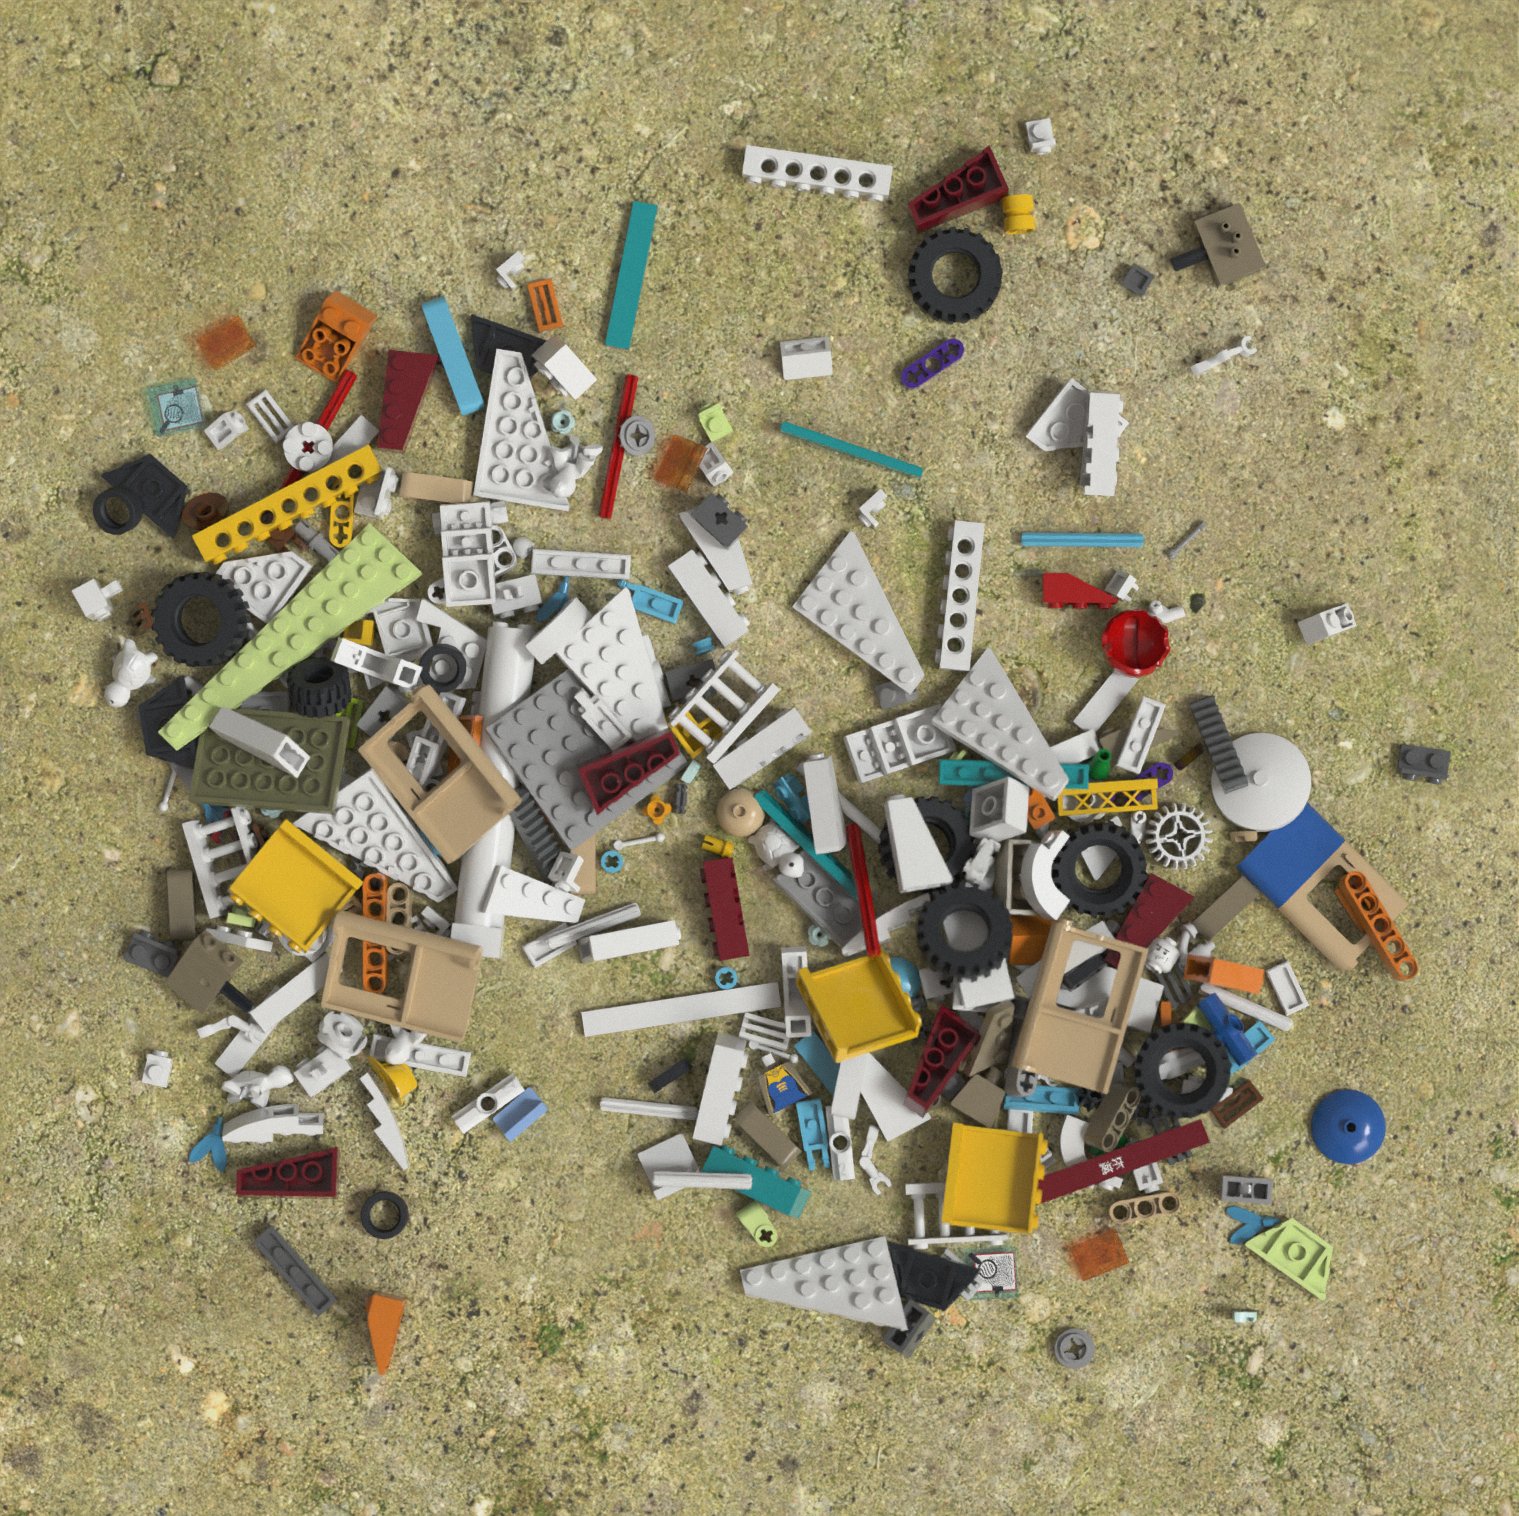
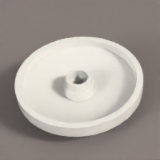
[1211,733,1311,832]

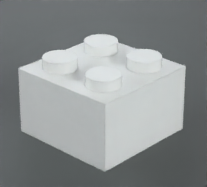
[531,335,597,400]
[969,777,1029,842]

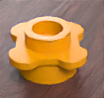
[642,795,672,825]

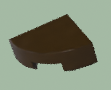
[1174,742,1206,771]

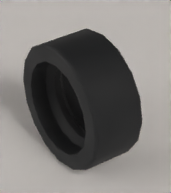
[92,486,143,535]
[419,644,466,692]
[360,1191,409,1239]

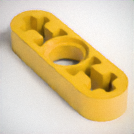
[329,478,355,549]

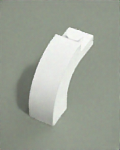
[525,597,592,665]
[330,637,422,691]
[1050,729,1102,764]
[1021,830,1070,920]
[781,947,811,1038]
[1059,1114,1123,1191]

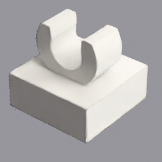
[1104,570,1139,601]

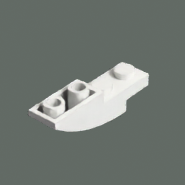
[223,1104,324,1144]

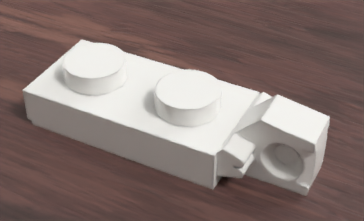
[574,688,633,750]

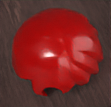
[1101,609,1171,678]

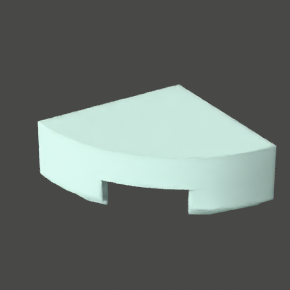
[681,759,701,785]
[1232,1310,1257,1322]

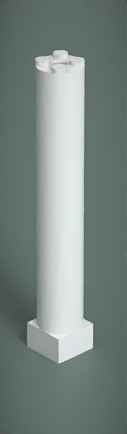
[451,622,537,959]

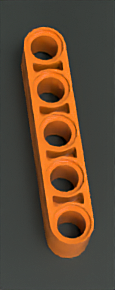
[363,871,389,994]
[1339,871,1418,981]

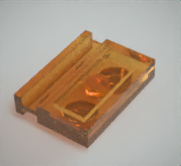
[196,315,257,371]
[654,434,707,493]
[1070,1229,1130,1281]

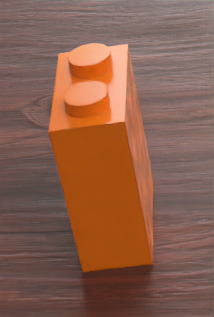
[1183,954,1264,994]

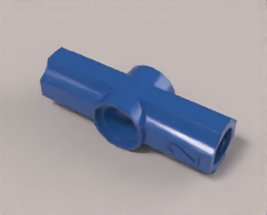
[1197,992,1257,1067]

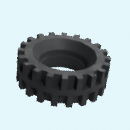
[908,226,1003,325]
[1052,819,1147,918]
[916,882,1013,983]
[1135,1022,1231,1119]

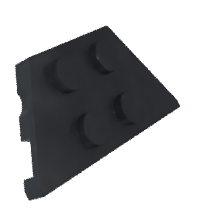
[470,314,547,379]
[101,454,189,539]
[138,675,197,770]
[888,1241,981,1311]

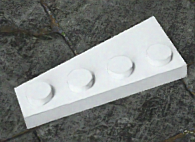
[481,866,585,923]

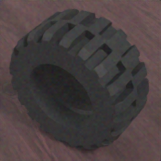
[151,572,251,667]
[878,796,976,894]

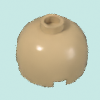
[716,788,765,837]

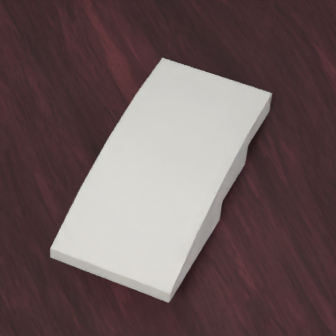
[440,501,496,607]
[843,704,956,784]
[842,893,930,957]
[942,910,1014,1009]
[1056,966,1164,1033]

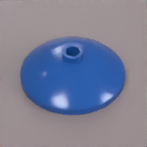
[1311,1089,1386,1164]

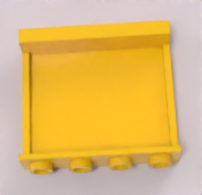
[227,819,364,954]
[795,946,921,1063]
[941,1123,1048,1235]

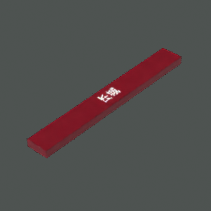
[1036,1119,1210,1206]

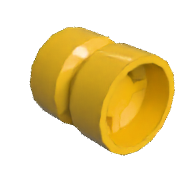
[1001,194,1036,234]

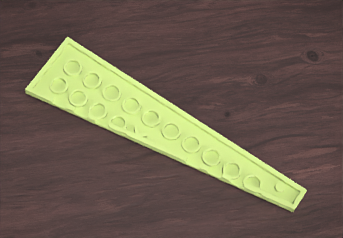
[158,523,423,751]

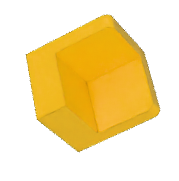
[342,620,375,647]

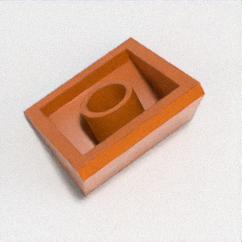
[1008,915,1058,965]

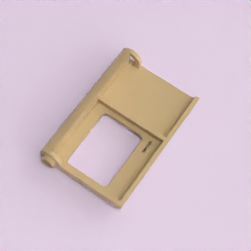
[358,684,522,864]
[321,910,483,1043]

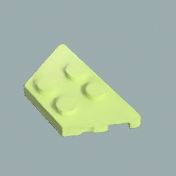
[1244,1217,1333,1301]

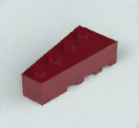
[908,145,1009,234]
[377,350,440,454]
[576,727,680,815]
[699,857,750,961]
[1103,873,1195,969]
[903,1004,981,1118]
[236,1147,340,1199]

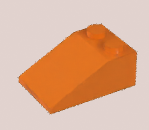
[365,1291,407,1375]

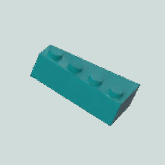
[701,1144,812,1218]

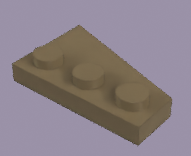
[963,999,1014,1077]

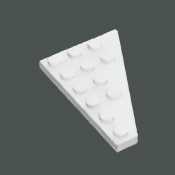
[473,349,570,511]
[792,531,925,695]
[555,587,668,741]
[931,648,1069,801]
[293,768,458,903]
[740,1236,908,1331]

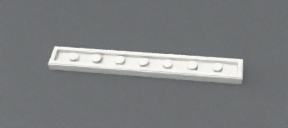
[581,982,781,1037]

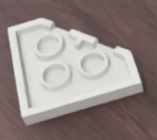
[1025,377,1129,451]
[216,551,313,624]

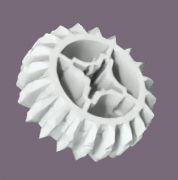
[1145,803,1213,870]

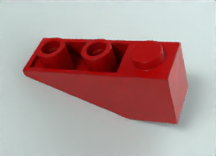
[1042,573,1118,609]

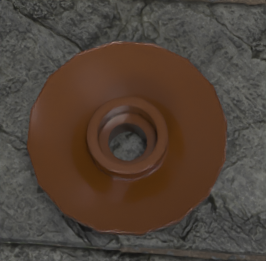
[181,492,229,530]

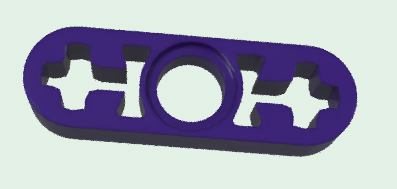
[901,338,964,390]
[1109,762,1173,807]

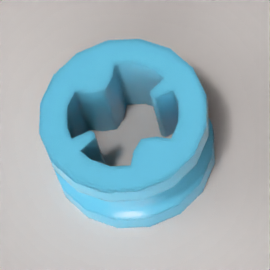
[691,637,716,656]
[601,850,623,873]
[715,967,737,989]

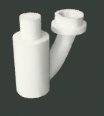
[1177,922,1215,972]

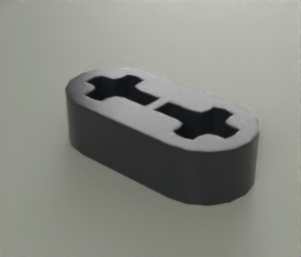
[1062,954,1107,992]
[647,1057,693,1094]

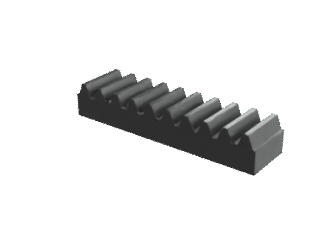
[1189,695,1248,794]
[509,787,562,884]
[253,1225,338,1317]

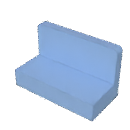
[493,1087,549,1142]

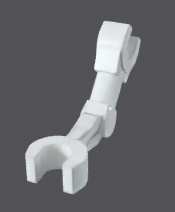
[1190,336,1257,376]
[197,1015,268,1045]
[860,1124,891,1195]

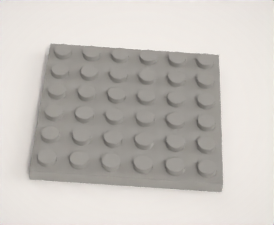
[484,668,689,851]

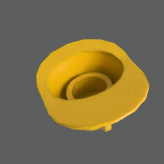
[368,1055,417,1106]

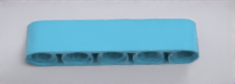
[421,295,486,416]

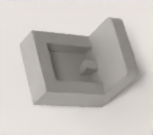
[875,681,918,710]

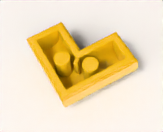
[665,704,724,759]

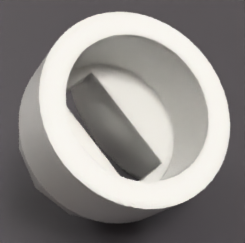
[513,537,535,559]

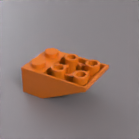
[295,290,378,384]

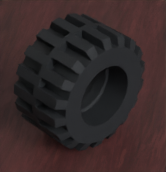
[287,657,352,718]

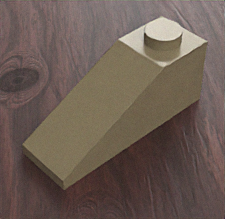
[1098,727,1179,767]

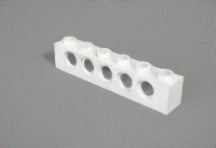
[742,145,893,202]
[935,520,985,673]

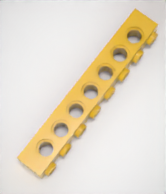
[192,444,384,565]

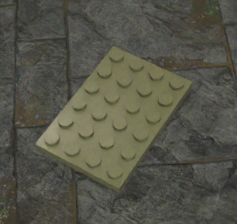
[188,708,350,815]

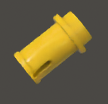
[701,834,735,859]

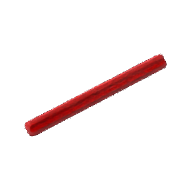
[278,369,357,502]
[598,374,638,519]
[846,823,881,958]

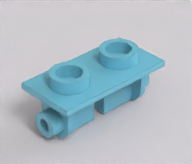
[773,772,811,825]

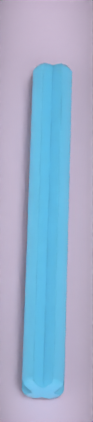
[1021,532,1144,547]

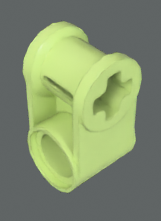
[736,1200,777,1247]

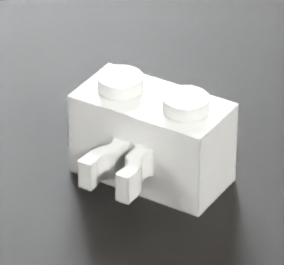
[491,574,543,619]
[72,579,123,622]
[294,1044,353,1097]

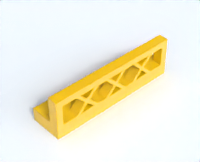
[1057,778,1158,816]

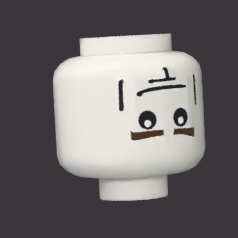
[1144,936,1180,975]

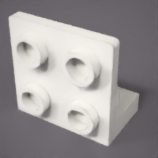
[354,467,399,521]
[638,1134,701,1200]

